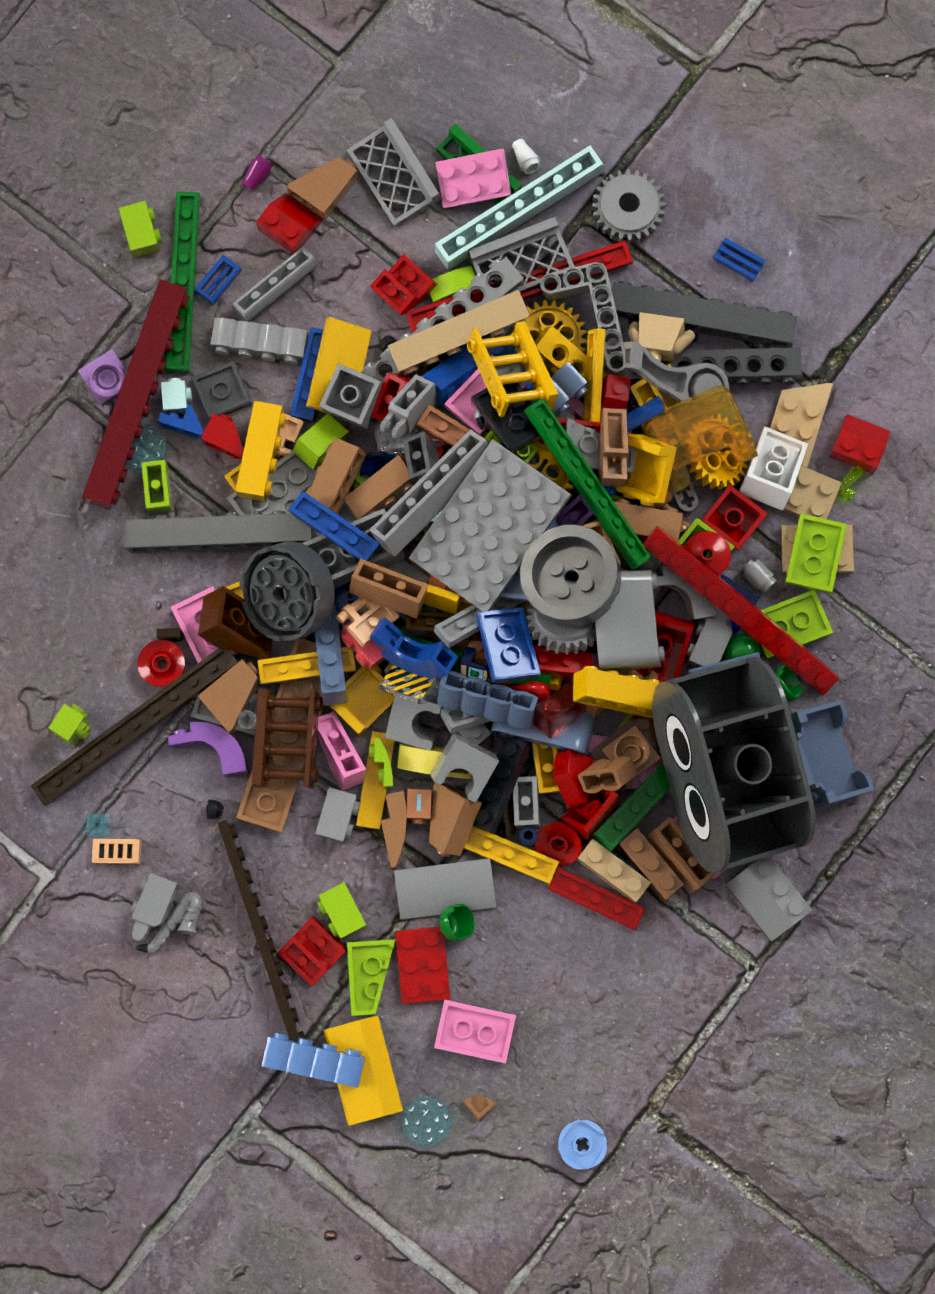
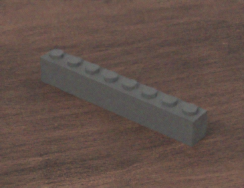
[612,281,798,348]
[125,510,316,553]

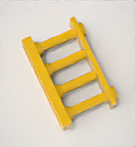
[467,321,558,417]

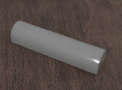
[232,247,319,321]

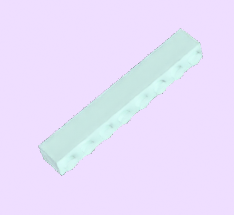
[435,146,603,271]

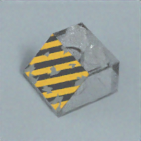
[379,664,442,704]

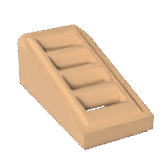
[92,839,142,865]

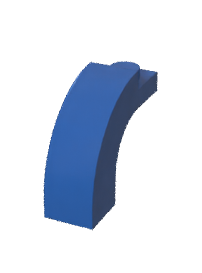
[369,617,458,678]

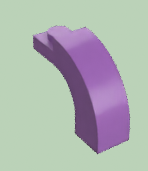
[168,722,249,778]

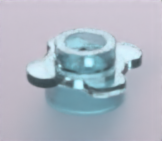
[85,813,110,837]

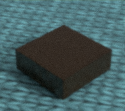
[156,628,183,641]

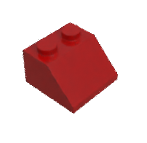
[256,193,323,254]
[830,414,890,474]
[701,485,768,550]

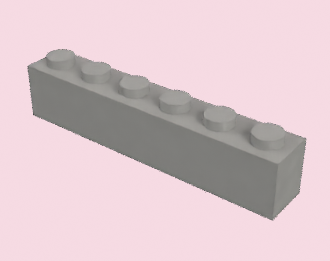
[369,429,489,557]

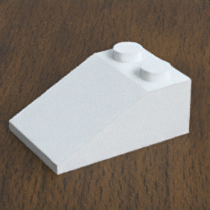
[739,426,808,511]

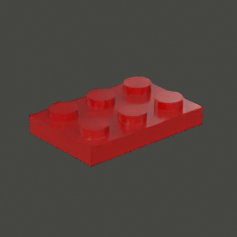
[395,926,451,1004]

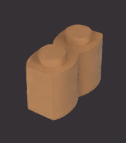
[578,756,637,793]

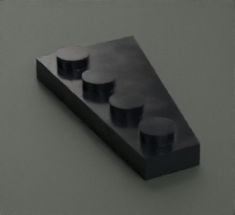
[473,736,532,835]

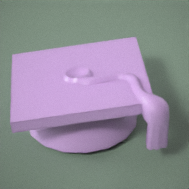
[78,349,127,405]

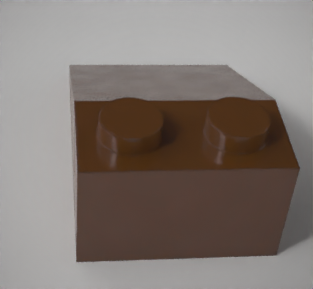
[198,586,272,659]

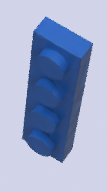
[290,327,324,423]
[288,491,380,561]

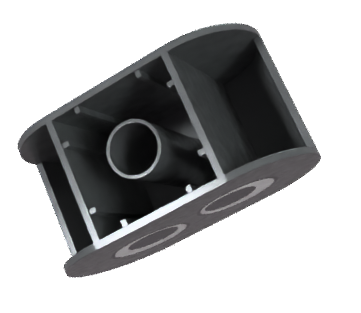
[652,657,816,873]

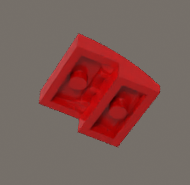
[370,254,437,316]
[278,916,347,987]

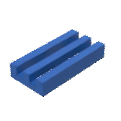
[713,238,765,282]
[194,255,242,305]
[627,396,665,432]

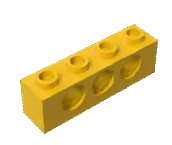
[534,326,608,397]

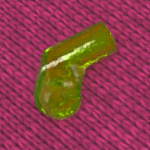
[839,466,864,501]

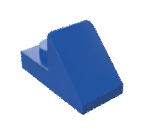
[158,403,204,440]

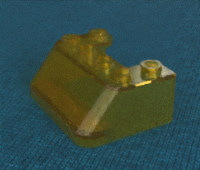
[642,386,758,495]

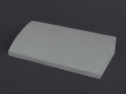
[394,858,496,920]

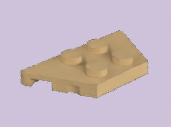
[770,383,833,468]

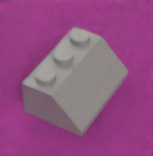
[726,856,812,942]

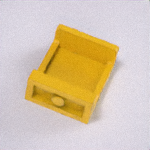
[615,434,677,506]
[328,666,397,737]

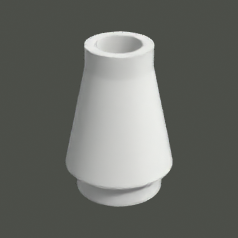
[512,139,541,175]

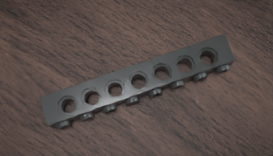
[612,348,802,386]

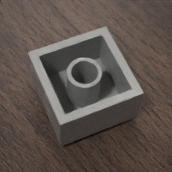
[319,363,383,430]

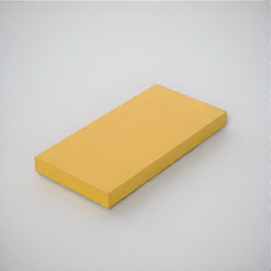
[306,317,372,414]

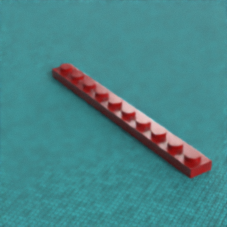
[405,240,633,333]
[642,525,840,696]

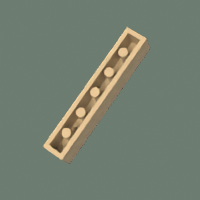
[388,290,530,374]

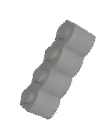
[210,318,308,365]

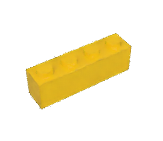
[236,401,287,502]
[573,666,659,718]

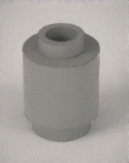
[742,559,777,594]

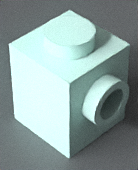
[161,378,192,415]

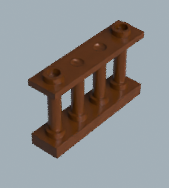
[252,688,323,789]

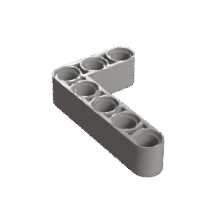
[540,262,628,377]

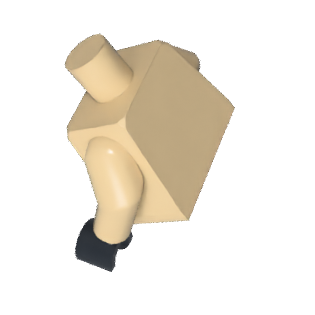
[628,312,700,362]

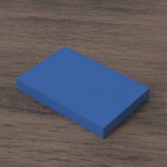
[476,607,541,683]

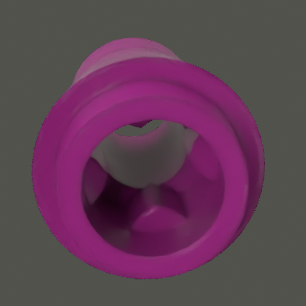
[242,155,273,191]

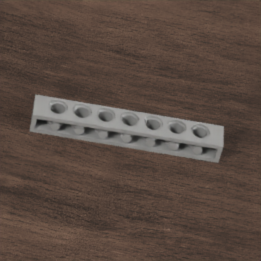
[362,257,524,383]

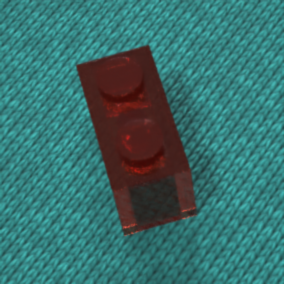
[533,681,586,739]

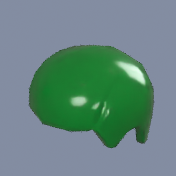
[724,634,762,660]
[773,664,803,702]
[439,904,475,942]

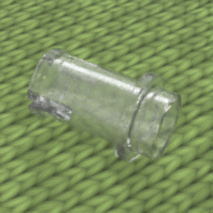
[238,710,256,730]

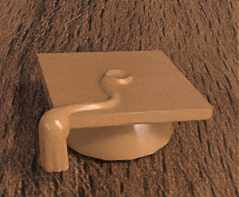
[602,725,661,787]

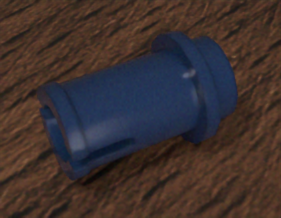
[519,826,538,846]

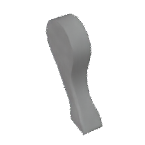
[623,341,729,414]

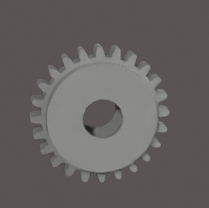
[592,169,666,243]
[526,603,597,655]

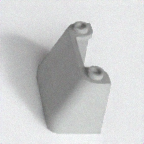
[595,570,665,671]

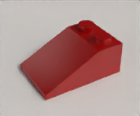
[635,611,695,683]
[560,789,619,841]

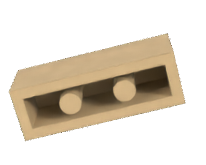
[577,839,651,903]

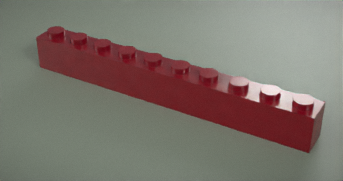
[82,279,190,510]

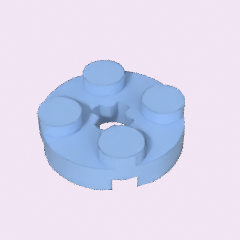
[558,1120,607,1169]

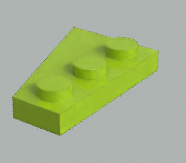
[347,939,396,1016]

